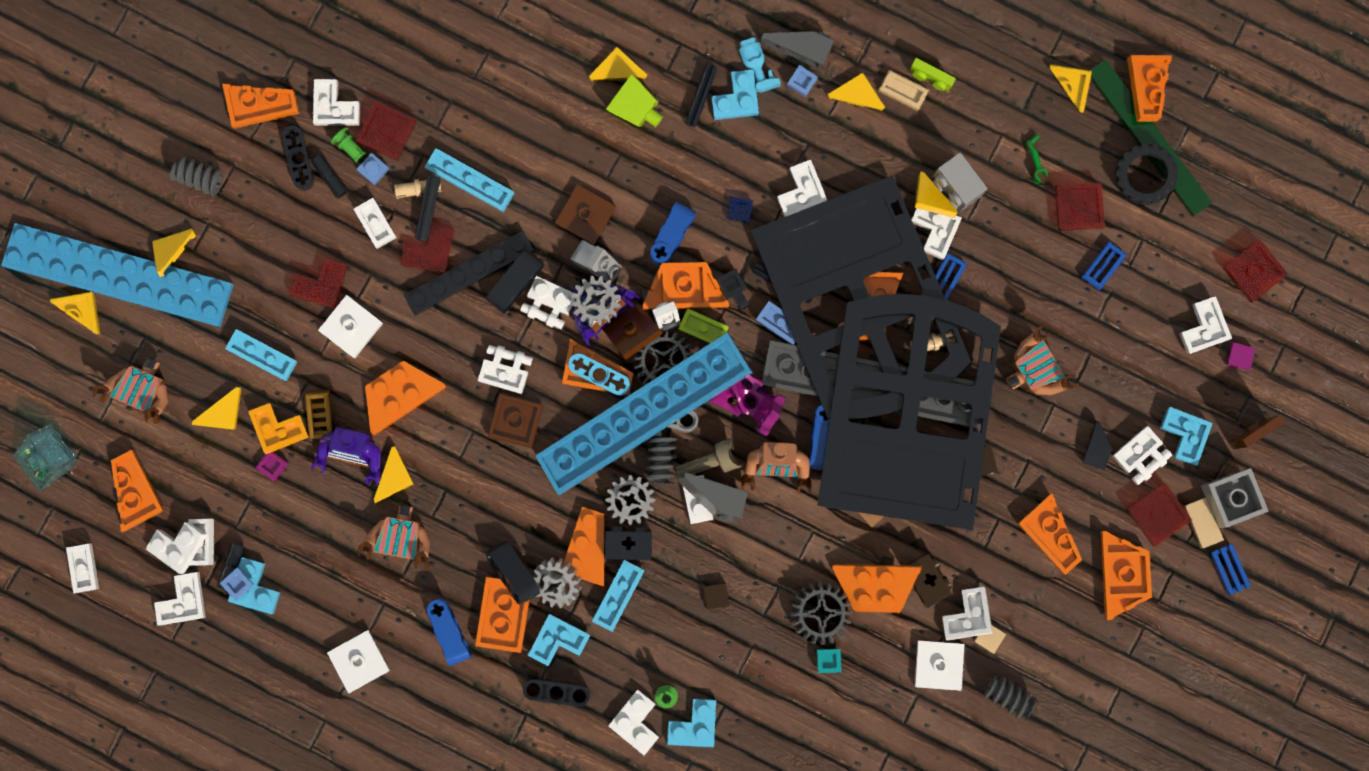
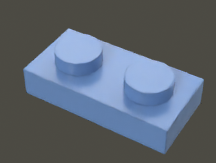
[756,301,795,345]

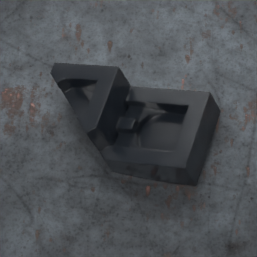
[1082,420,1112,470]

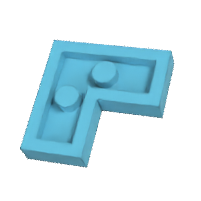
[712,69,759,120]
[1160,407,1213,466]
[228,557,280,614]
[528,614,590,666]
[668,699,716,747]

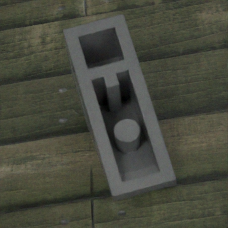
[760,31,834,70]
[676,472,748,523]

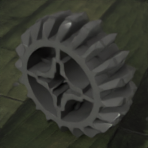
[633,330,694,385]
[790,582,853,645]

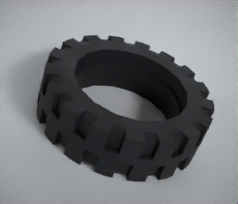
[1115,143,1178,205]

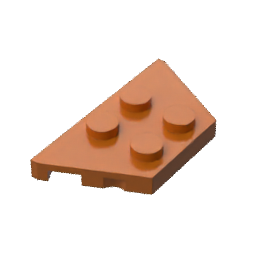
[642,262,729,310]
[365,361,447,436]
[1100,531,1152,620]
[832,564,922,613]

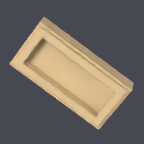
[879,70,929,111]
[1183,498,1224,549]

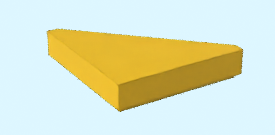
[589,47,647,81]
[1050,65,1092,113]
[827,73,885,111]
[915,172,957,218]
[152,229,196,277]
[50,292,100,334]
[192,387,241,430]
[374,446,414,503]

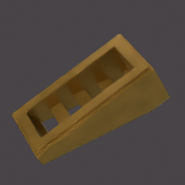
[305,390,333,439]

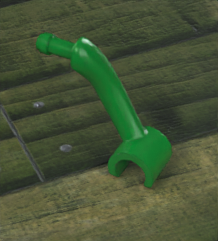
[1025,134,1048,184]

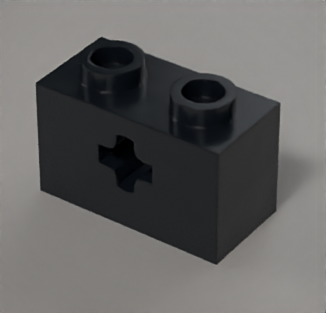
[605,527,652,560]

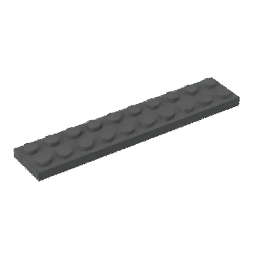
[762,340,993,430]

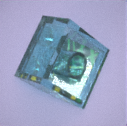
[13,424,77,492]

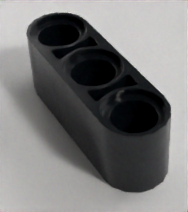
[486,249,545,314]
[485,541,540,605]
[523,678,591,707]

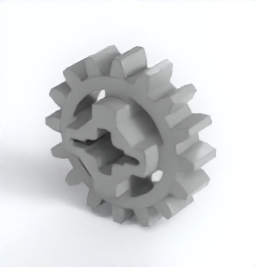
[571,276,621,326]
[605,475,655,525]
[533,558,582,608]

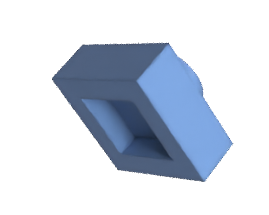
[787,65,818,97]
[357,153,389,186]
[220,567,255,600]

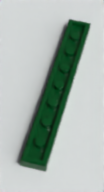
[1089,59,1212,217]

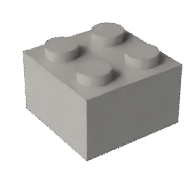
[932,153,988,213]
[1201,468,1268,528]

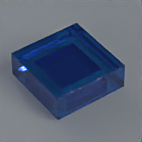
[727,197,753,224]

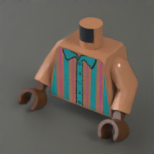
[1006,325,1079,395]
[92,358,168,424]
[741,442,812,494]
[357,505,430,569]

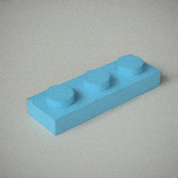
[225,329,297,382]
[592,560,645,632]

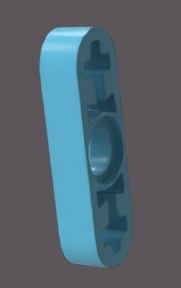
[568,354,630,396]

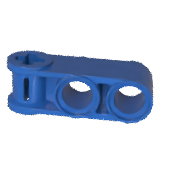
[650,201,696,267]
[809,405,830,470]
[427,599,472,666]

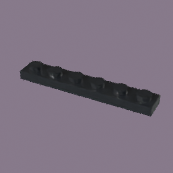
[404,231,534,316]

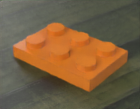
[475,577,530,653]

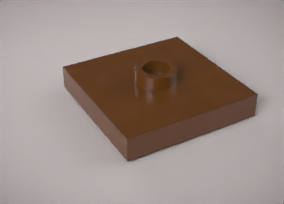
[555,184,617,246]
[602,303,663,360]
[487,393,544,449]
[1229,415,1285,449]

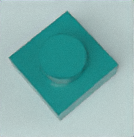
[817,649,841,673]

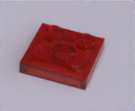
[356,101,417,161]
[1055,183,1105,231]
[1223,239,1288,303]
[1127,483,1192,547]

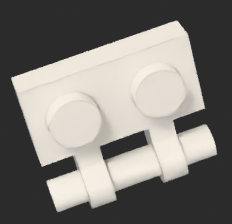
[520,276,576,330]
[478,345,533,394]
[1112,426,1172,485]

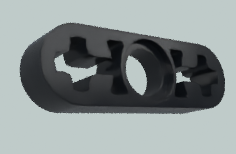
[282,126,314,191]

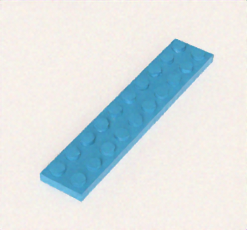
[1,223,234,328]
[535,333,753,495]

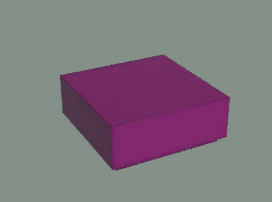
[1226,342,1255,371]
[255,452,289,482]

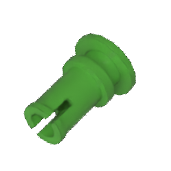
[331,127,366,163]
[655,685,678,708]

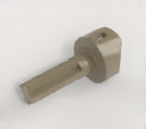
[675,438,742,475]

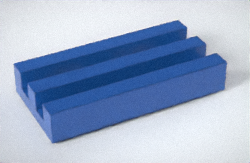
[1081,241,1127,291]
[935,253,967,300]
[1210,544,1251,595]

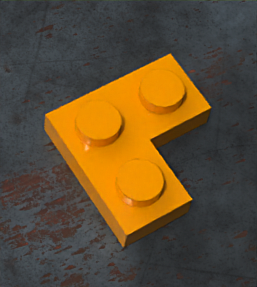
[248,403,309,455]

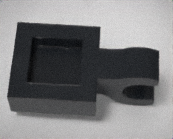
[716,268,749,312]

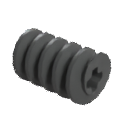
[170,155,222,197]
[646,437,678,485]
[984,674,1038,720]

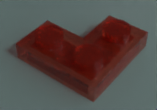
[400,225,455,274]
[290,259,348,309]

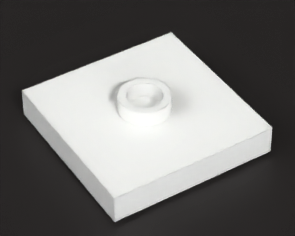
[318,295,383,359]
[327,630,391,694]
[914,640,964,691]

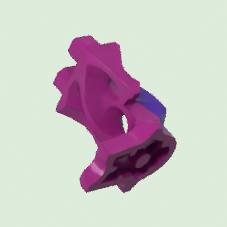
[709,374,786,436]

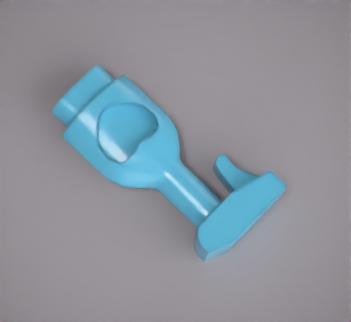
[739,37,781,92]

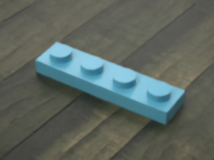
[425,148,515,213]

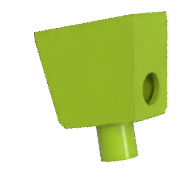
[606,74,663,128]

